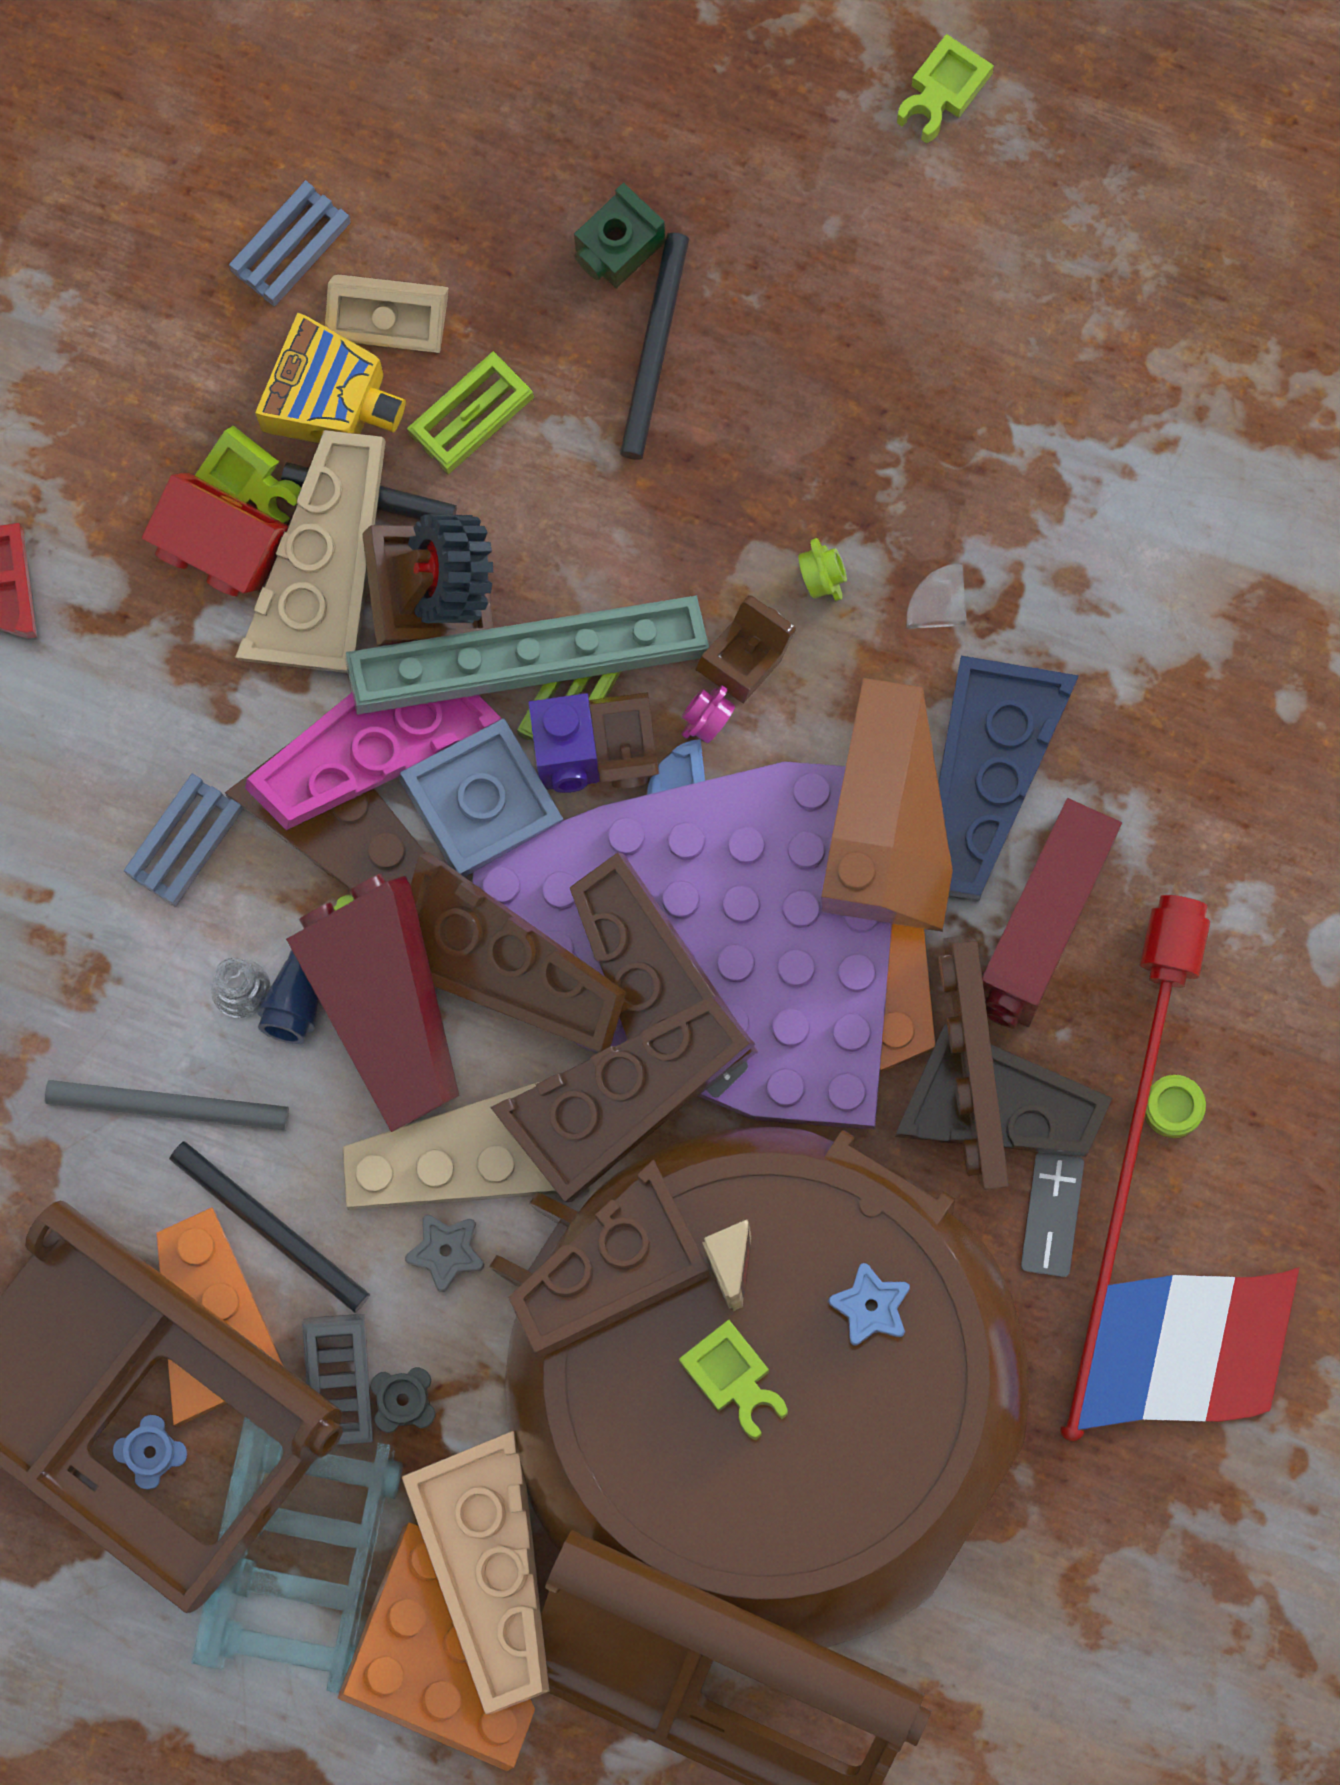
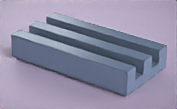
[229,180,351,307]
[124,773,243,907]

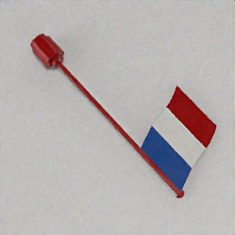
[1060,895,1300,1441]

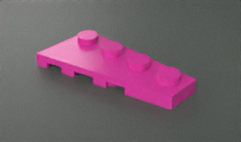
[245,692,502,830]

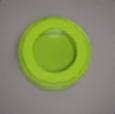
[1145,1075,1206,1138]

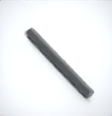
[45,1080,289,1131]

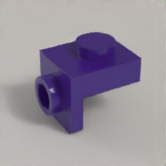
[528,693,600,793]

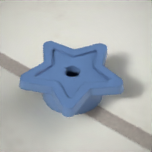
[828,1263,910,1346]

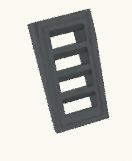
[302,1314,373,1445]

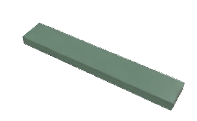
[346,595,709,715]

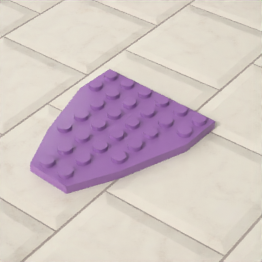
[472,762,892,1130]

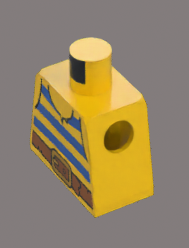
[255,313,406,443]

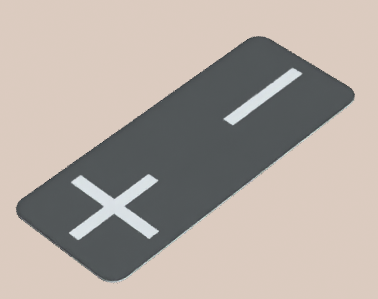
[1021,1152,1084,1277]

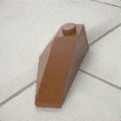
[821,678,953,932]

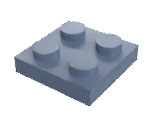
[399,718,563,877]

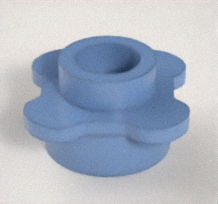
[113,1415,187,1490]

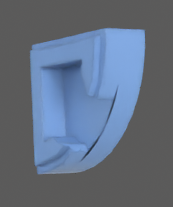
[647,739,705,795]

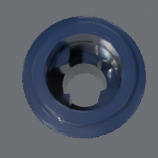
[257,950,318,1044]

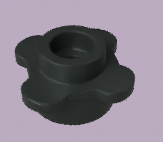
[371,1367,435,1433]

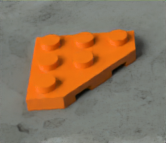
[337,1522,535,1771]

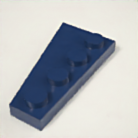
[938,655,1079,901]

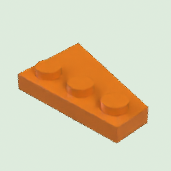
[880,924,935,1073]
[156,1207,285,1427]

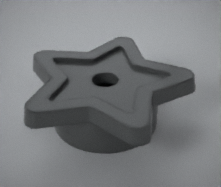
[405,1214,484,1292]

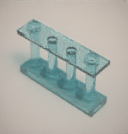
[191,1417,403,1694]

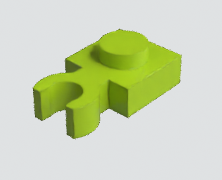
[897,34,994,144]
[195,426,301,524]
[679,1320,788,1440]

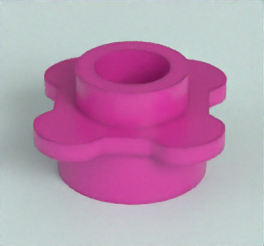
[681,685,735,744]

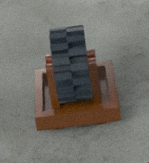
[362,514,494,647]

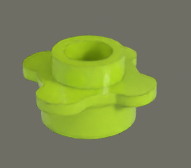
[798,538,847,601]

